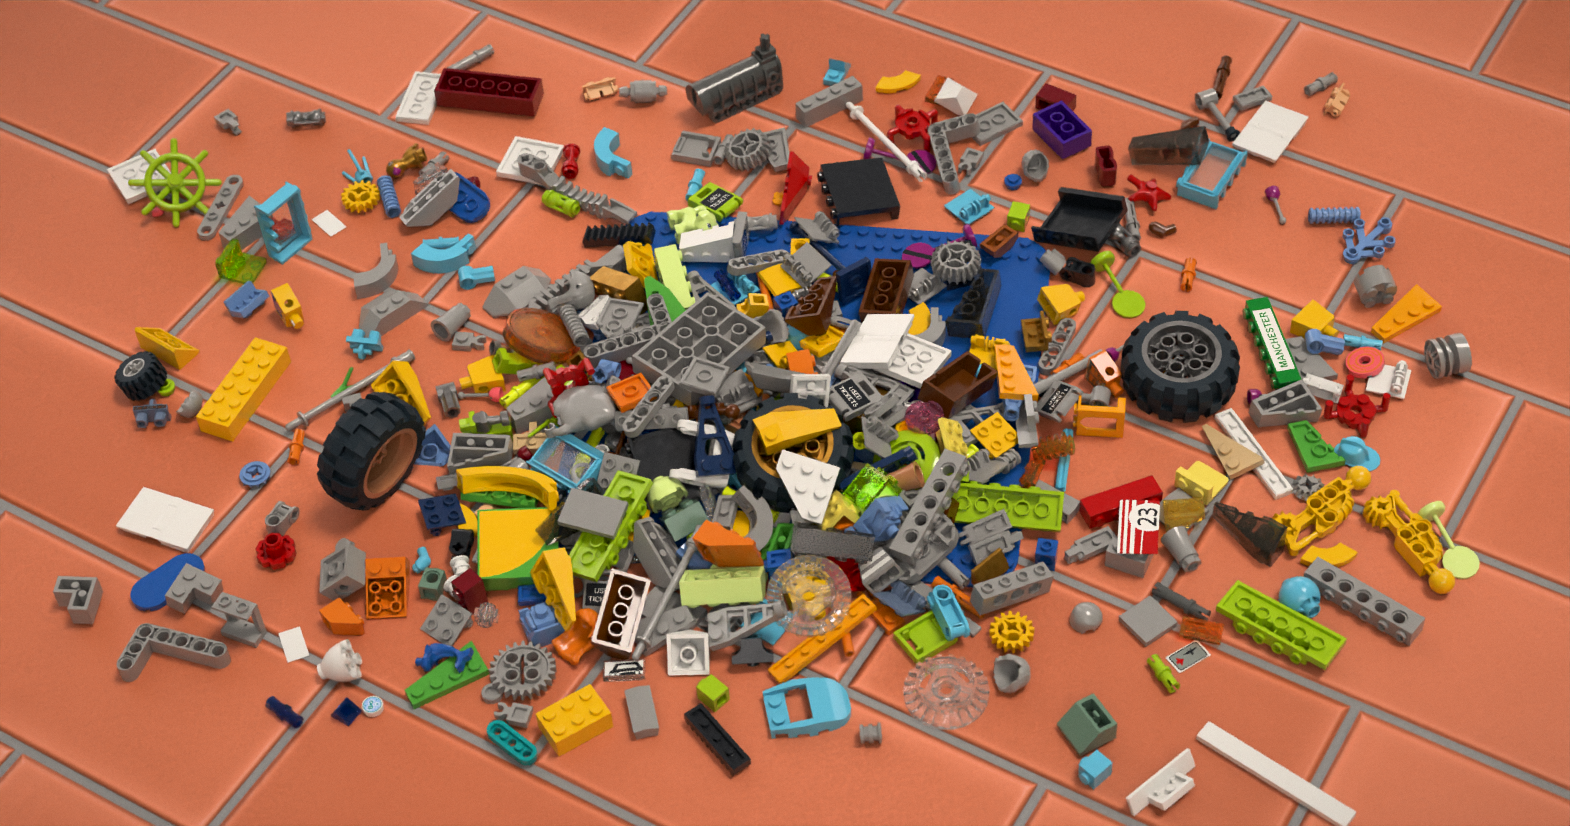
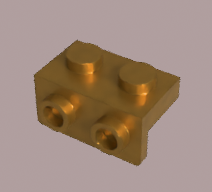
[1021,311,1052,352]

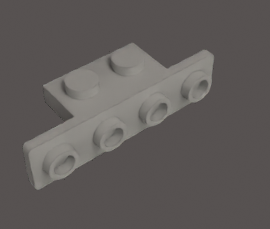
[1016,394,1040,448]
[614,403,689,431]

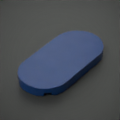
[449,172,490,223]
[130,553,205,611]

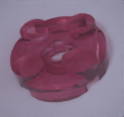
[905,400,944,436]

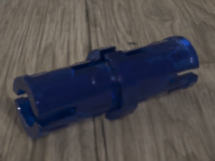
[714,269,741,301]
[265,696,304,729]

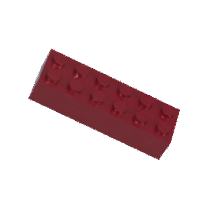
[434,68,544,117]

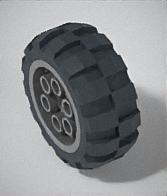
[1121,310,1240,423]

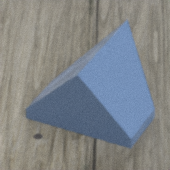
[414,424,451,466]

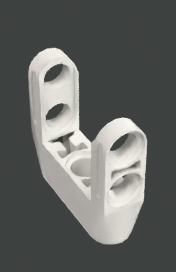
[669,419,735,489]

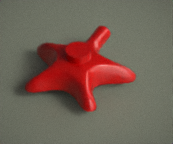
[1127,174,1171,211]

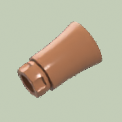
[877,461,925,494]

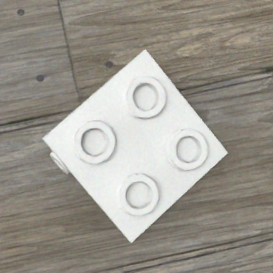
[1366,360,1411,399]

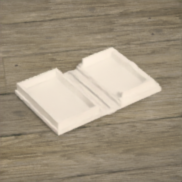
[1232,101,1308,163]
[840,314,915,369]
[116,487,214,553]

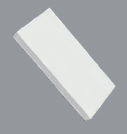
[395,71,441,125]

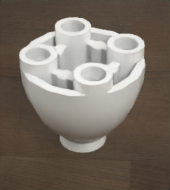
[317,639,362,682]

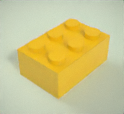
[535,684,614,757]

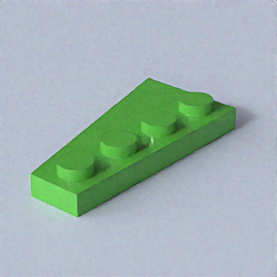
[461,491,539,508]
[405,641,489,709]

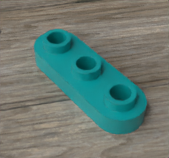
[486,720,538,765]

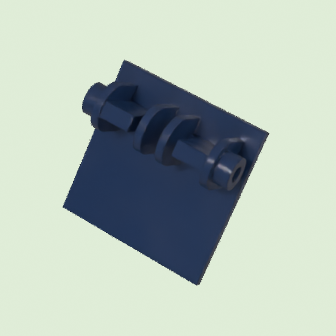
[418,494,466,536]

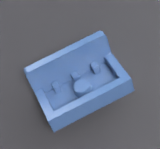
[224,281,269,318]

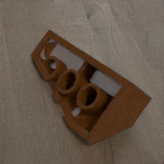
[784,276,837,336]

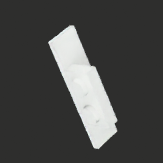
[1126,748,1195,816]

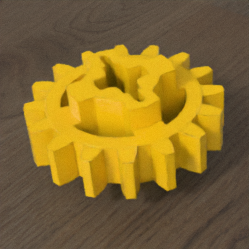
[341,180,380,213]
[989,611,1034,653]

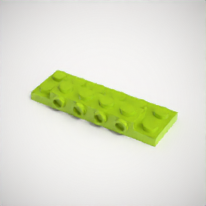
[569,470,653,582]
[952,481,1064,532]
[1215,580,1347,670]

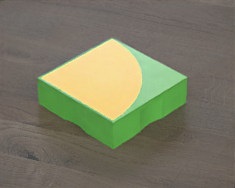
[477,507,559,591]

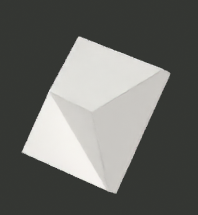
[934,77,978,116]
[667,629,710,675]

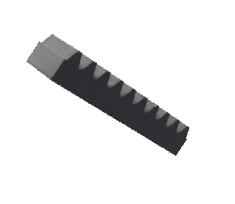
[582,222,656,247]
[684,703,751,776]

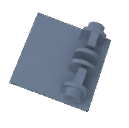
[873,580,927,617]

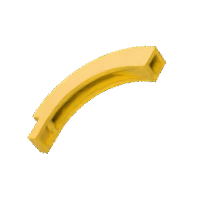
[456,466,559,510]

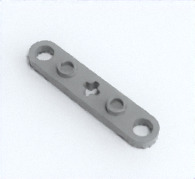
[197,175,244,241]

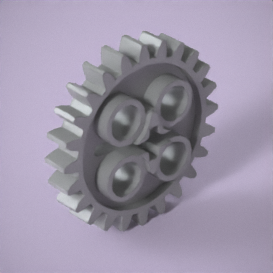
[489,641,557,701]

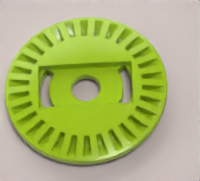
[873,430,941,490]

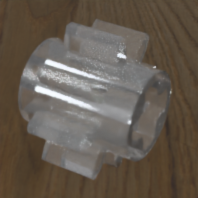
[473,602,500,628]

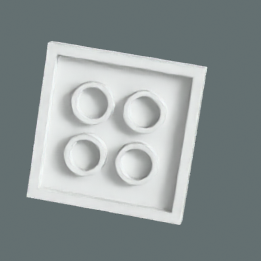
[496,136,564,185]
[107,149,171,204]
[873,333,952,389]

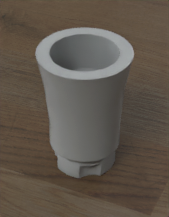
[431,303,471,342]
[1161,526,1201,572]

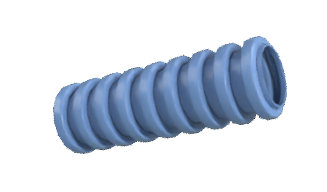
[377,175,401,218]
[1308,207,1361,224]

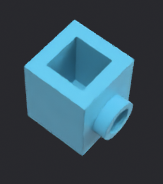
[1078,750,1113,789]

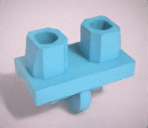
[346,329,384,360]

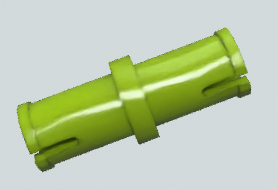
[1147,654,1180,693]

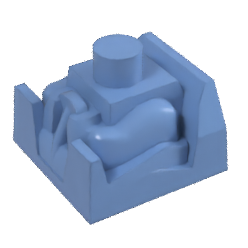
[853,496,909,542]
[518,602,565,647]

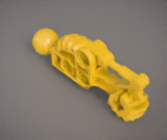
[1268,466,1371,556]
[1363,490,1455,594]

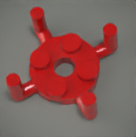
[887,105,938,152]
[543,358,595,418]
[1323,375,1391,438]

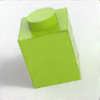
[1007,201,1030,232]
[696,674,730,712]

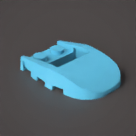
[762,677,851,739]

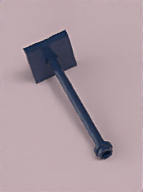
[789,221,872,304]

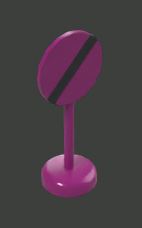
[863,137,936,174]
[902,224,977,268]

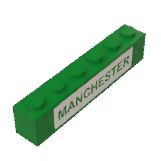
[1242,297,1302,390]

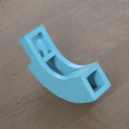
[594,127,633,179]
[411,233,476,273]

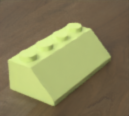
[679,565,766,608]

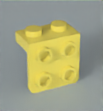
[934,417,968,459]
[1174,461,1229,505]
[812,490,861,537]

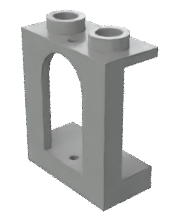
[211,592,267,648]

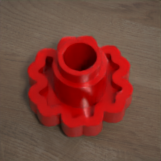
[255,533,297,570]

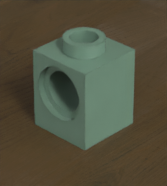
[418,567,447,601]

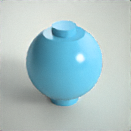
[1278,576,1321,618]

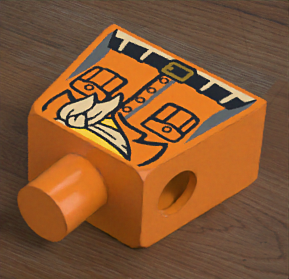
[1084,349,1124,398]

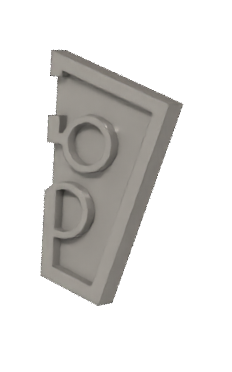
[764,127,790,172]
[636,605,697,657]

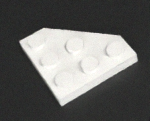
[776,449,840,526]

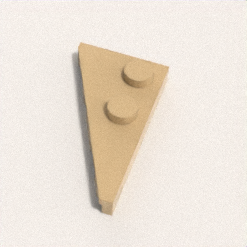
[1202,424,1265,480]

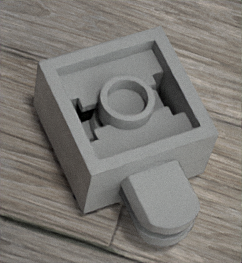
[319,538,366,600]

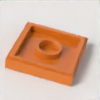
[606,373,657,413]

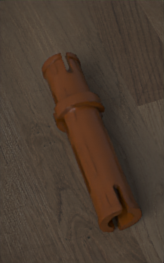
[1213,56,1232,99]

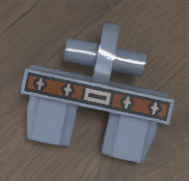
[133,399,172,428]

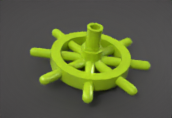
[128,138,222,227]

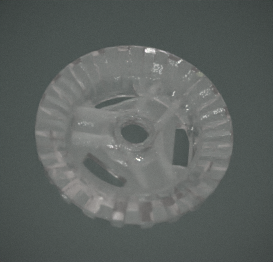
[767,555,851,638]
[903,654,989,730]

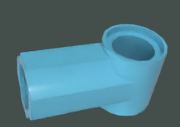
[458,266,495,290]

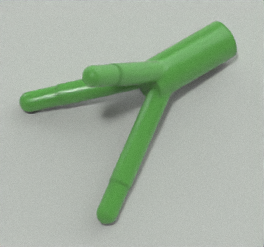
[330,367,368,398]

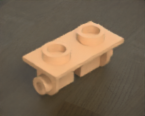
[582,77,618,101]
[1323,83,1350,117]

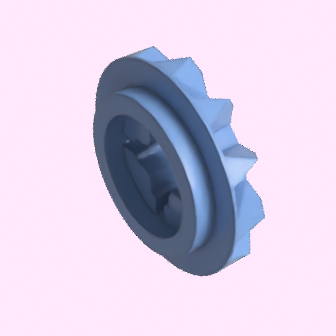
[239,461,271,488]

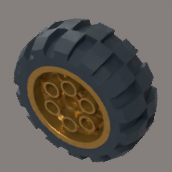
[732,393,854,513]

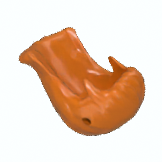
[551,608,599,665]

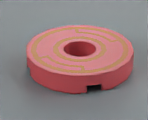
[1346,347,1385,379]

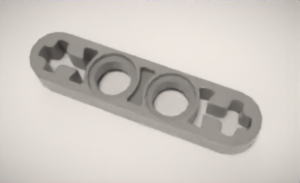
[727,250,790,276]
[1038,318,1076,376]
[623,375,675,438]

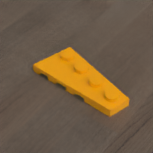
[1371,284,1442,344]
[994,344,1039,401]

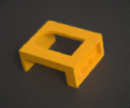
[1073,395,1126,438]

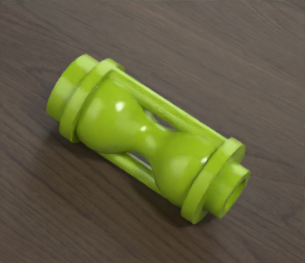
[542,190,580,217]

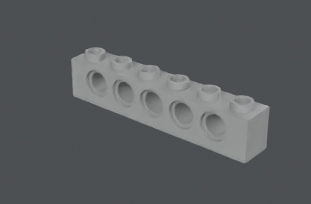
[889,449,970,565]
[1304,557,1425,646]

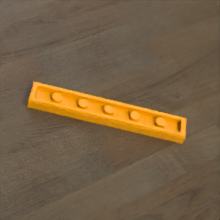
[767,593,877,684]

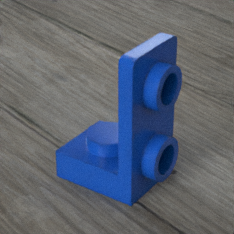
[764,548,793,590]

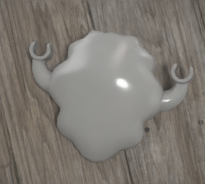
[544,377,617,438]

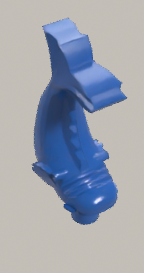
[415,643,474,673]

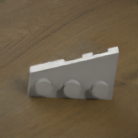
[1285,336,1338,381]

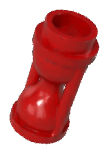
[561,143,580,179]

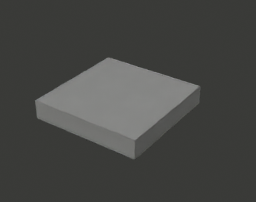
[679,356,731,398]
[1119,596,1178,647]

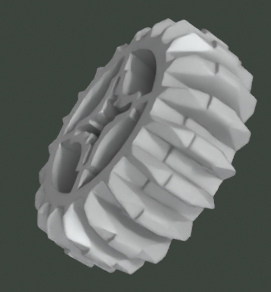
[724,128,772,171]
[931,240,981,284]

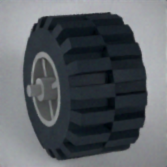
[114,351,167,401]

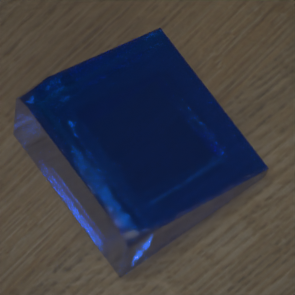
[331,697,362,726]

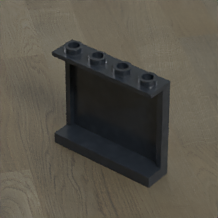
[817,157,900,226]
[1031,187,1128,252]
[624,418,718,515]

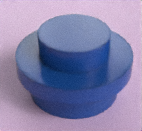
[1004,174,1022,190]

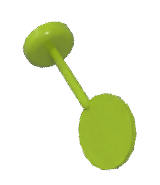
[1090,251,1145,318]

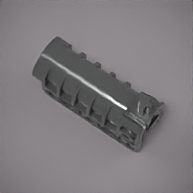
[686,33,783,123]

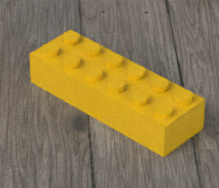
[196,337,291,442]

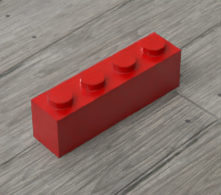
[1079,475,1163,529]

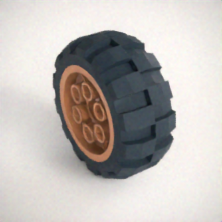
[317,392,426,510]

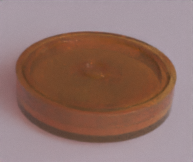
[503,308,577,365]

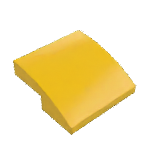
[758,263,809,297]

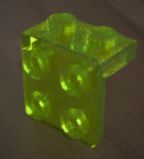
[215,238,267,284]
[844,463,903,511]

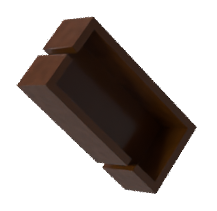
[918,351,998,419]

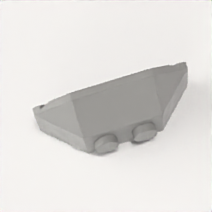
[399,169,460,227]
[482,266,551,318]
[359,289,429,338]
[744,361,805,398]
[633,517,689,591]

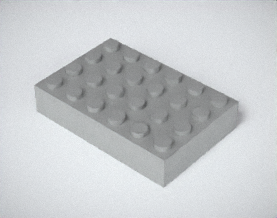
[632,292,766,405]

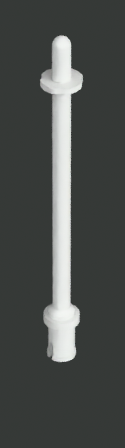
[846,102,927,182]

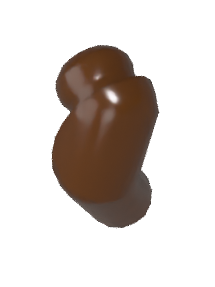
[1180,116,1199,136]
[1149,222,1177,237]

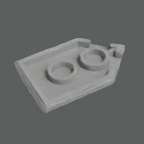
[596,298,644,339]

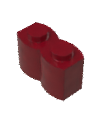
[1095,145,1117,187]

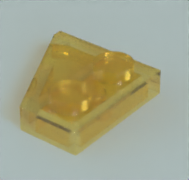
[1163,498,1205,532]

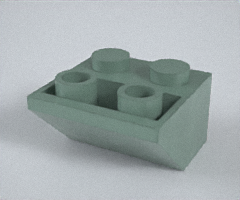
[658,498,709,542]
[1057,693,1117,756]

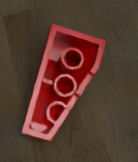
[779,151,812,225]

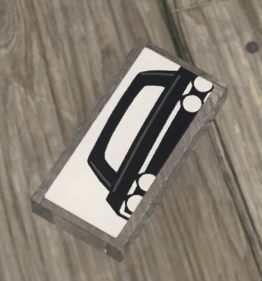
[603,659,645,682]

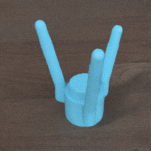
[342,149,373,183]

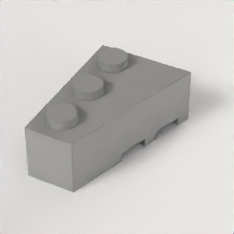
[447,433,513,474]

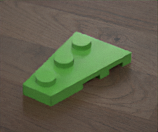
[1287,420,1346,473]

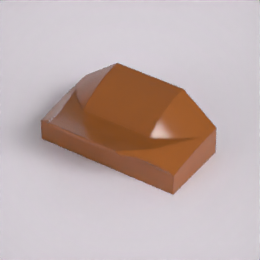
[979,224,1018,258]

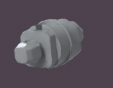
[619,79,667,103]

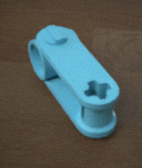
[927,585,970,641]

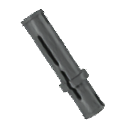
[1152,582,1211,623]

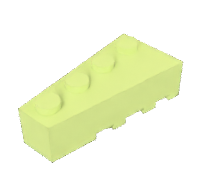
[654,244,695,310]

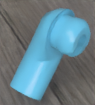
[412,547,431,573]

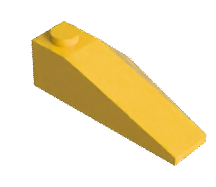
[371,361,431,425]
[753,408,842,456]
[530,547,576,631]

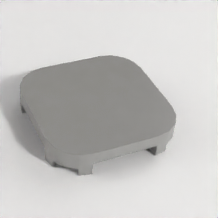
[863,489,959,585]

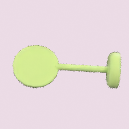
[1418,501,1480,579]

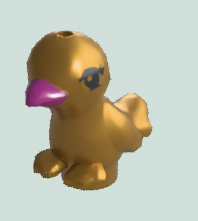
[386,143,427,178]

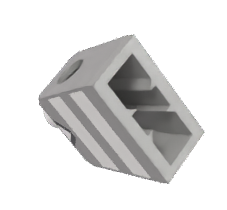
[858,547,905,594]

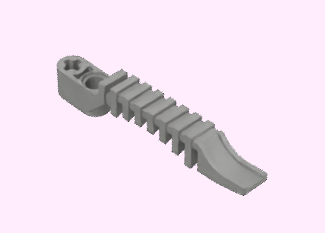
[517,153,637,225]
[511,245,627,335]

